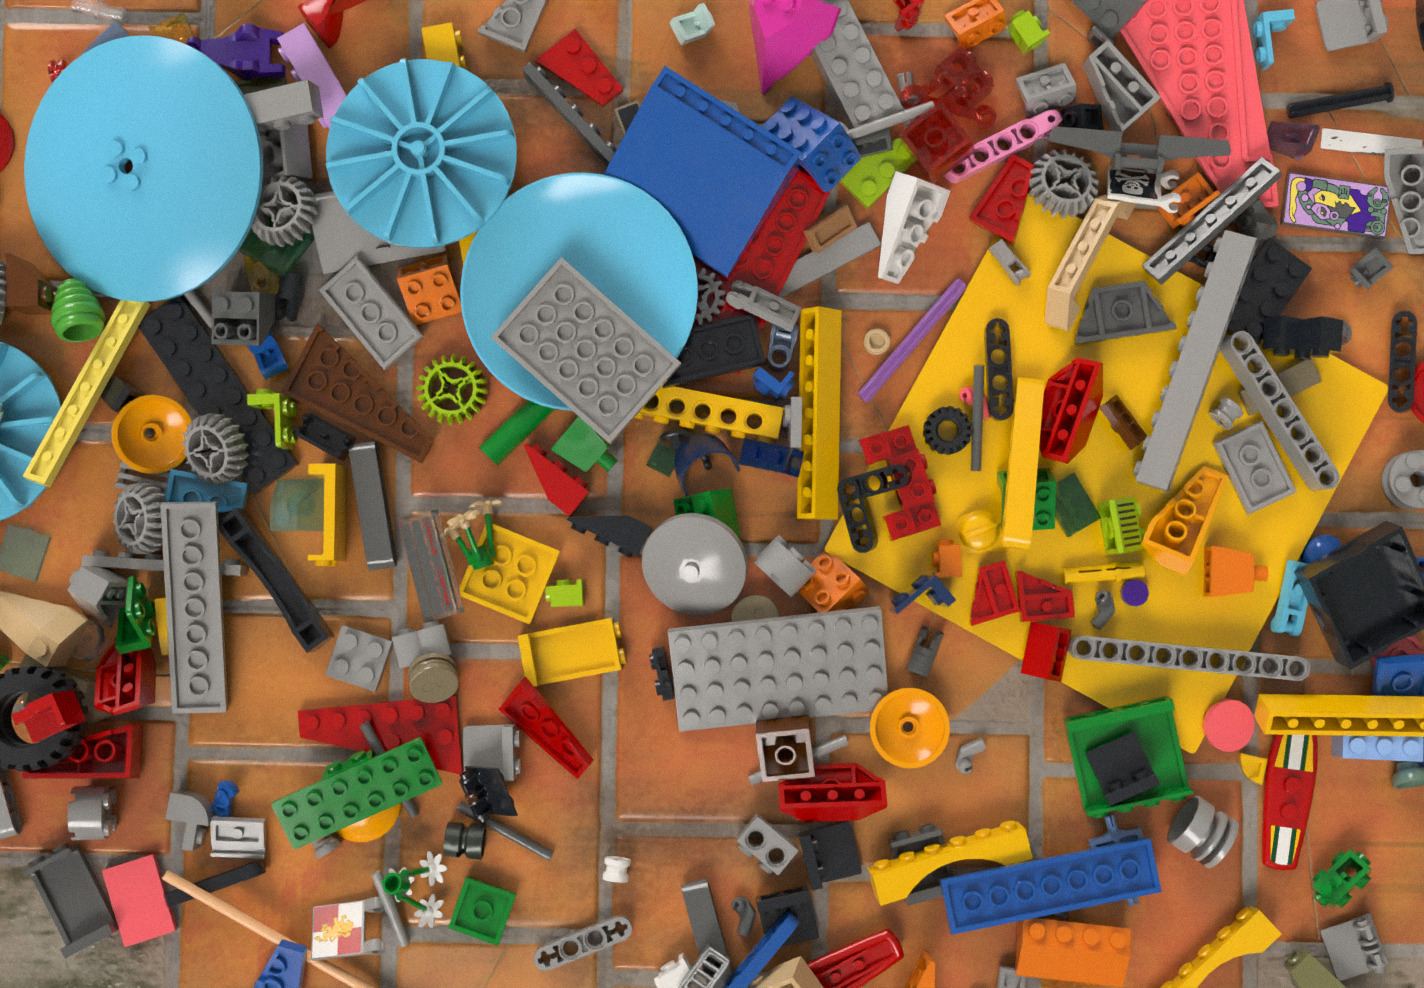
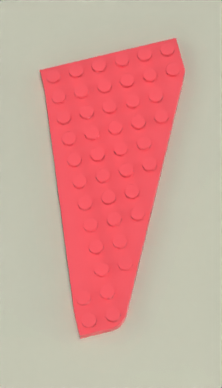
[1119,0,1278,210]

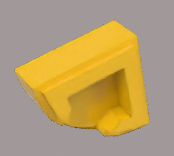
[1238,752,1268,785]

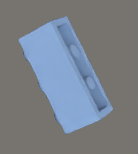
[1331,735,1424,762]

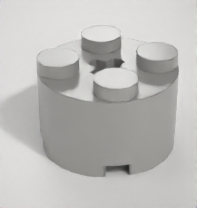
[754,535,817,597]
[67,785,117,840]

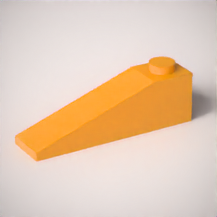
[1141,466,1228,576]

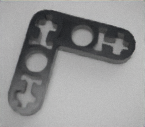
[837,464,912,553]

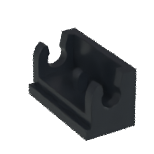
[292,413,357,461]

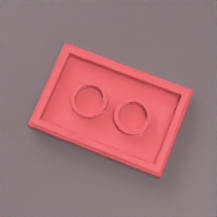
[102,853,178,947]

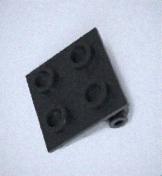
[459,766,518,822]

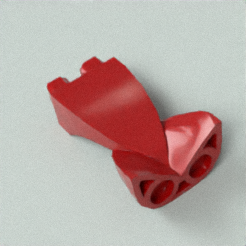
[298,0,367,49]

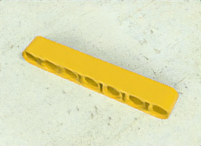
[1001,377,1044,550]

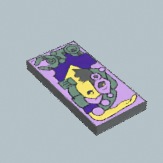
[1280,172,1391,239]

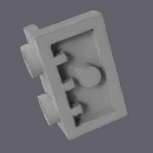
[1016,63,1076,117]

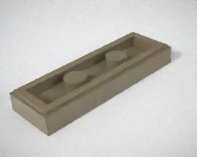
[1237,359,1322,416]

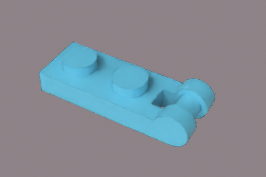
[1270,560,1308,637]

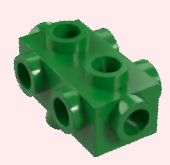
[1312,849,1372,909]

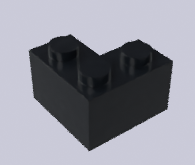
[1262,315,1344,360]

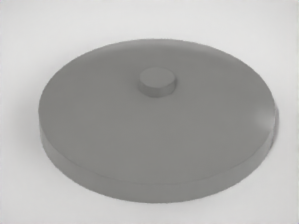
[642,513,748,615]

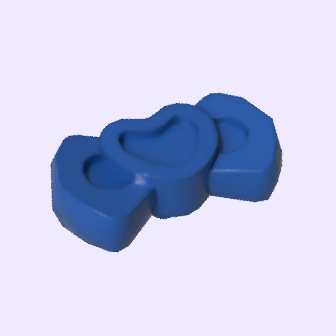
[211,780,239,817]

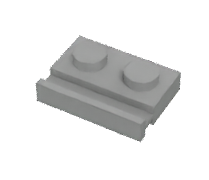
[210,816,267,859]

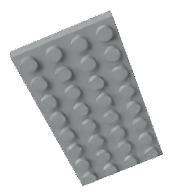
[668,606,888,732]

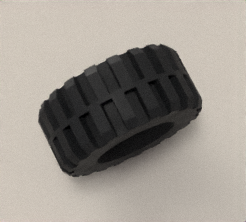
[0,666,88,772]

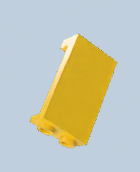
[308,464,347,566]
[518,618,626,687]

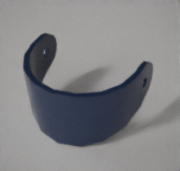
[674,433,740,497]

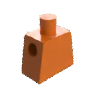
[1203,546,1269,597]

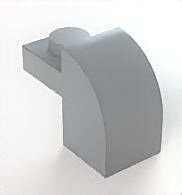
[166,790,216,851]

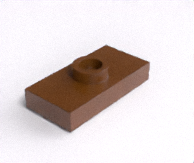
[1099,394,1147,450]

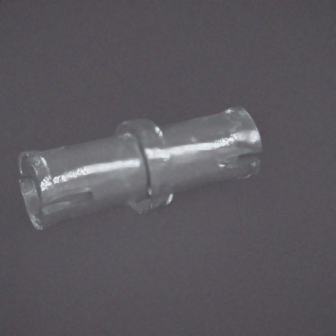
[71,0,128,25]

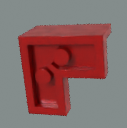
[11,690,86,743]

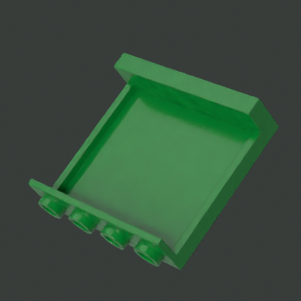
[1063,696,1194,818]

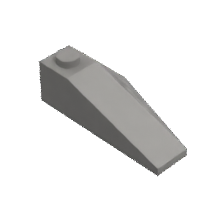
[1384,146,1424,254]

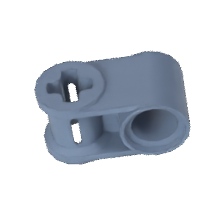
[767,324,799,372]

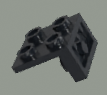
[1085,732,1160,806]
[798,821,862,891]
[756,885,819,947]

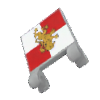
[311,897,385,961]

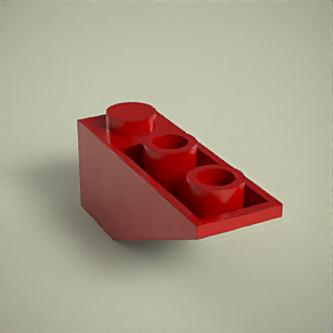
[524,443,590,517]

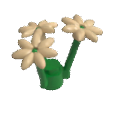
[438,500,504,571]

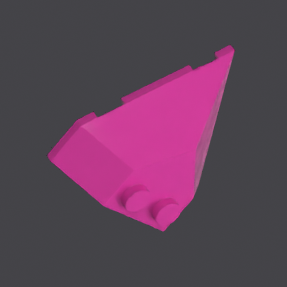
[749,0,841,95]

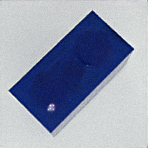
[738,438,804,478]

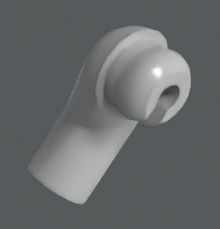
[955,737,986,774]

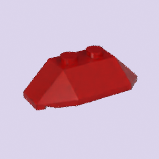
[1039,357,1103,464]
[94,635,156,715]
[778,763,888,822]

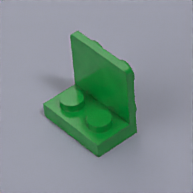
[997,468,1056,531]

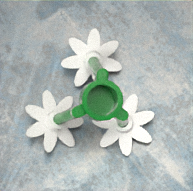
[381,851,448,928]

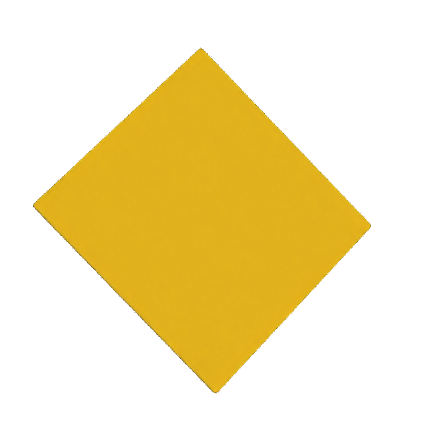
[824,191,1388,753]

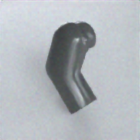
[1090,590,1115,630]
[732,896,756,936]

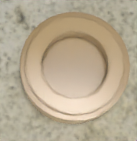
[863,328,890,356]

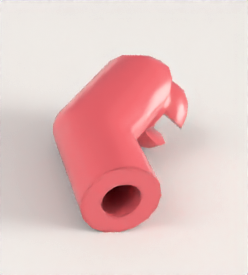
[959,386,991,419]

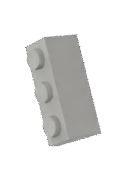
[260,123,313,188]

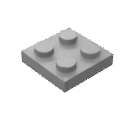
[325,625,393,692]

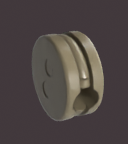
[731,594,780,622]
[408,653,459,703]

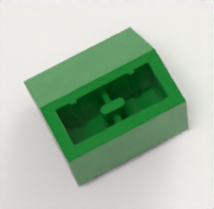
[673,488,741,540]

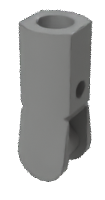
[988,239,1031,286]

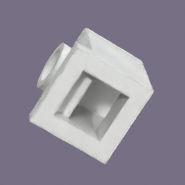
[654,952,697,988]

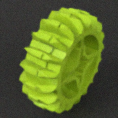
[417,354,488,425]

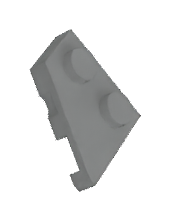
[782,397,802,448]

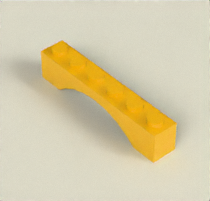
[867,821,1033,906]
[1160,905,1281,988]

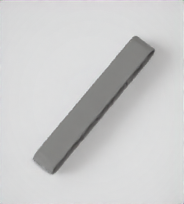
[1220,331,1340,491]

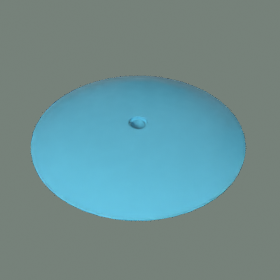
[460,173,698,411]

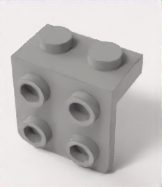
[1315,0,1388,52]
[463,724,521,781]

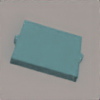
[0,525,51,581]

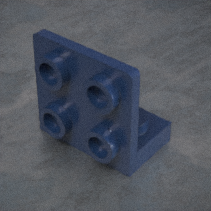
[889,575,956,614]

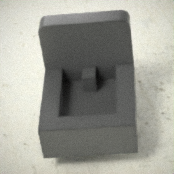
[1349,247,1394,290]

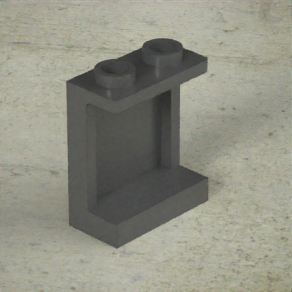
[888,823,953,906]

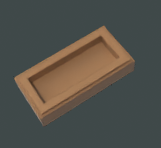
[803,204,857,254]

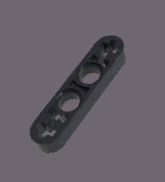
[1388,311,1418,414]
[984,318,1013,421]
[163,859,267,908]

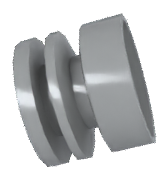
[1167,795,1239,869]

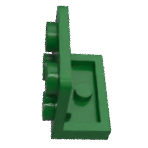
[115,576,156,654]

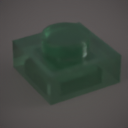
[646,442,676,478]

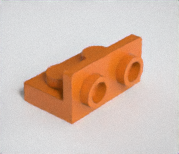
[944,0,1006,51]

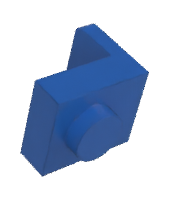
[247,332,289,380]

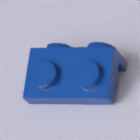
[752,367,795,401]

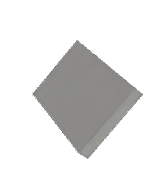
[1212,421,1297,514]

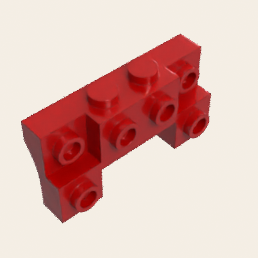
[858,425,941,541]

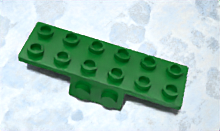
[271,737,442,849]

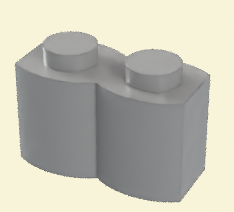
[392,620,454,668]

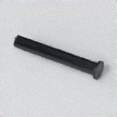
[1286,82,1394,118]

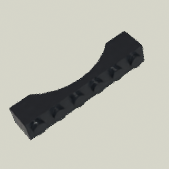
[219,508,336,653]

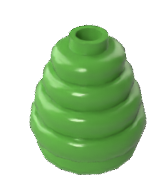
[50,278,106,342]

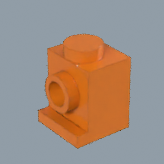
[932,540,962,578]

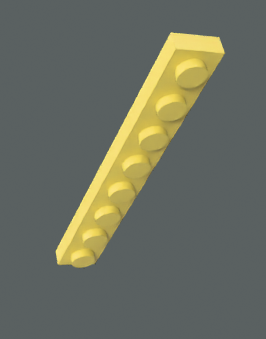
[23,300,150,488]

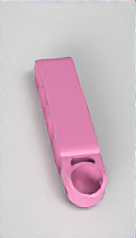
[944,110,1063,183]

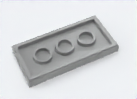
[319,256,425,370]

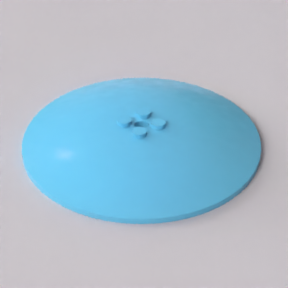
[24,35,263,302]

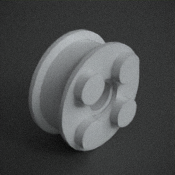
[1381,450,1424,510]

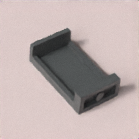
[22,843,119,959]

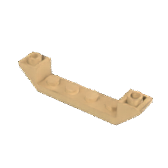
[1045,194,1136,331]

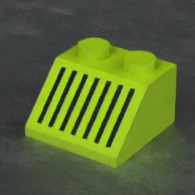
[1097,497,1145,555]

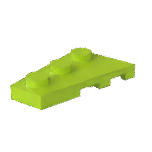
[839,135,923,210]

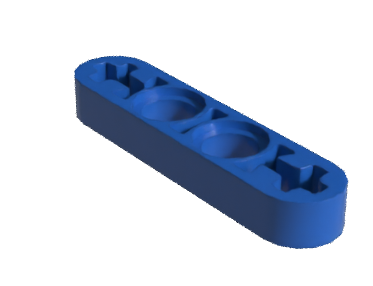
[722,911,799,988]

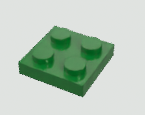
[448,876,517,946]

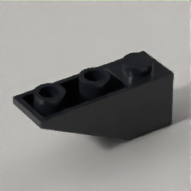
[567,515,653,558]

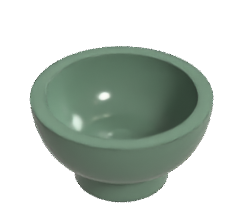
[1392,761,1424,789]

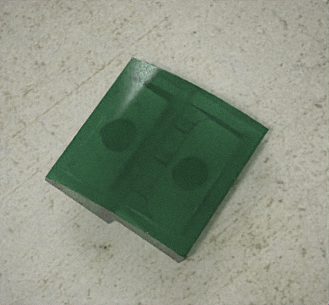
[239,218,315,277]

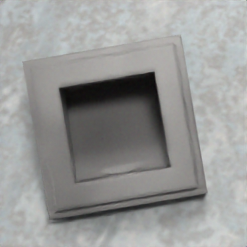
[1087,25,1117,48]

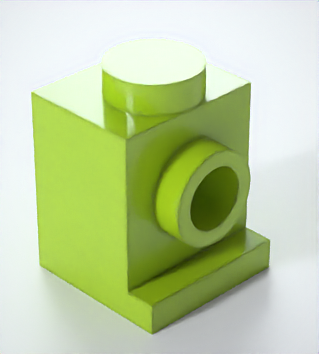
[1007,10,1050,55]
[545,579,585,607]

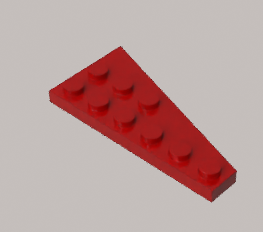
[298,695,463,774]

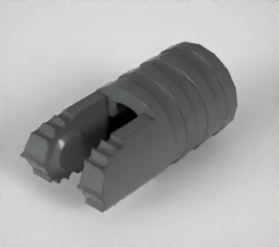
[906,625,944,678]

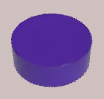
[1120,580,1149,606]

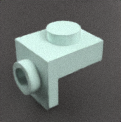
[669,3,715,45]

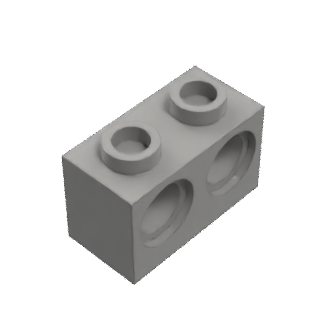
[737,813,799,876]

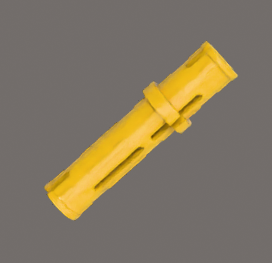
[1062,561,1145,585]

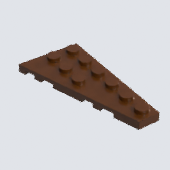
[281,323,434,464]

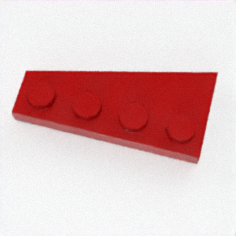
[498,676,594,779]

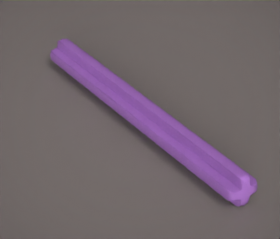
[858,279,967,402]

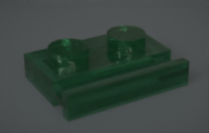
[1055,473,1102,537]

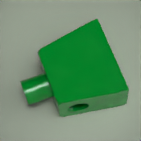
[551,416,618,472]

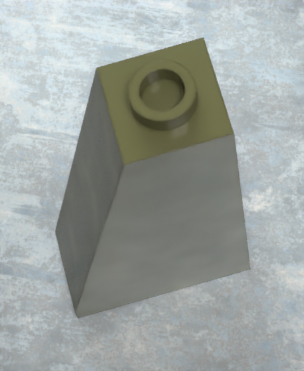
[1284,947,1346,988]

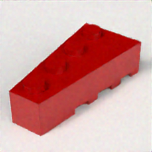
[22,724,143,779]

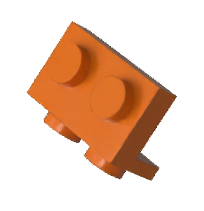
[1156,172,1221,229]

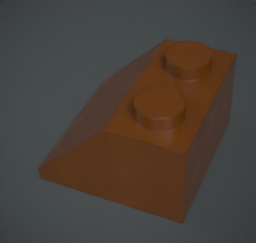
[6,253,57,315]
[756,715,815,782]

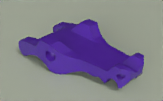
[186,24,286,80]

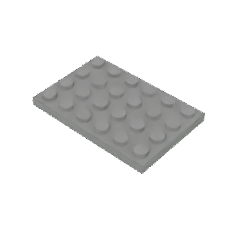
[490,257,682,444]

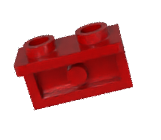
[893,0,924,32]

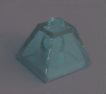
[270,479,324,532]

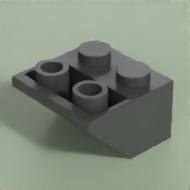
[211,291,275,346]

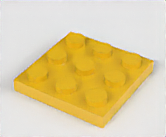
[457,523,561,624]

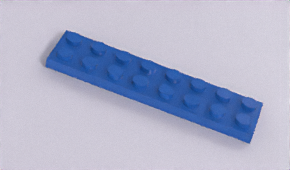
[939,837,1162,935]

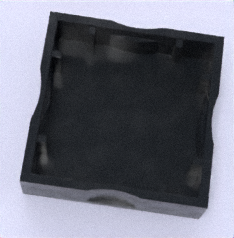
[1294,521,1424,670]

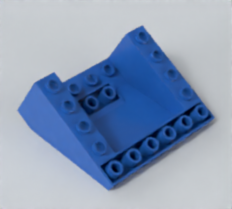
[604,66,802,278]

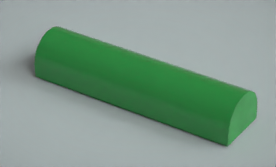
[479,400,556,466]

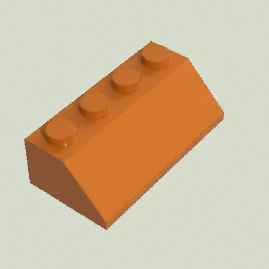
[1015,918,1131,988]

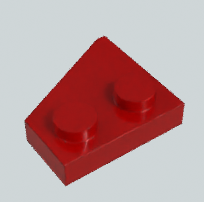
[969,560,1021,626]
[1015,571,1075,622]

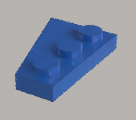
[253,939,308,988]

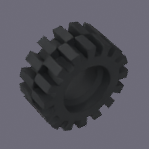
[923,406,973,455]

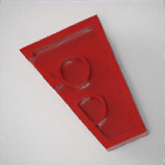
[969,153,1035,246]

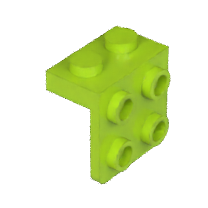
[247,389,298,450]

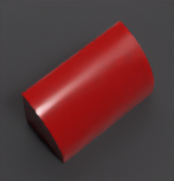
[1021,621,1072,682]

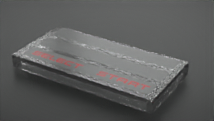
[399,509,465,623]

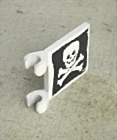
[1107,166,1181,213]

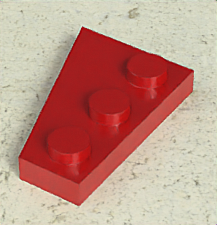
[535,29,624,107]

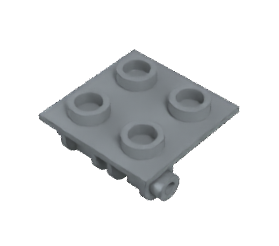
[1319,913,1389,981]

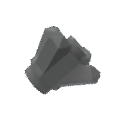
[1232,199,1278,241]

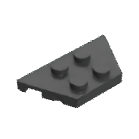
[1074,281,1177,345]

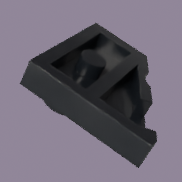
[649,646,674,701]

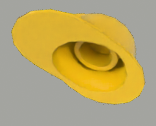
[953,505,1002,554]

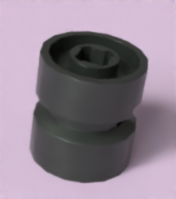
[443,821,487,860]

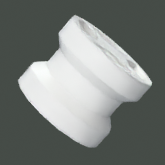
[602,856,631,883]

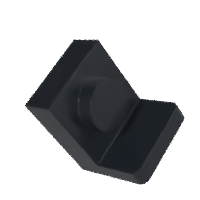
[1061,103,1104,130]

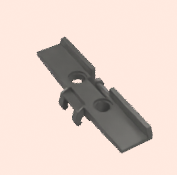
[1044,126,1231,174]

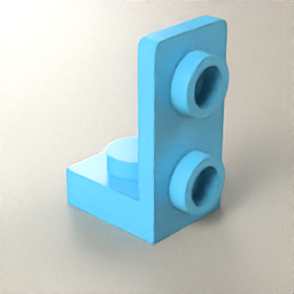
[1252,9,1295,70]

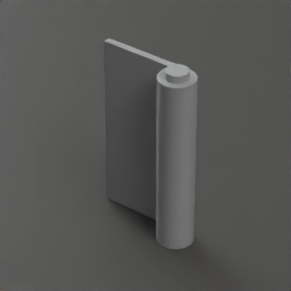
[312,191,446,274]

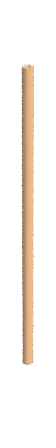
[162,870,375,988]

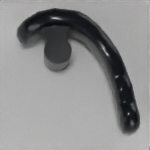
[659,428,712,470]

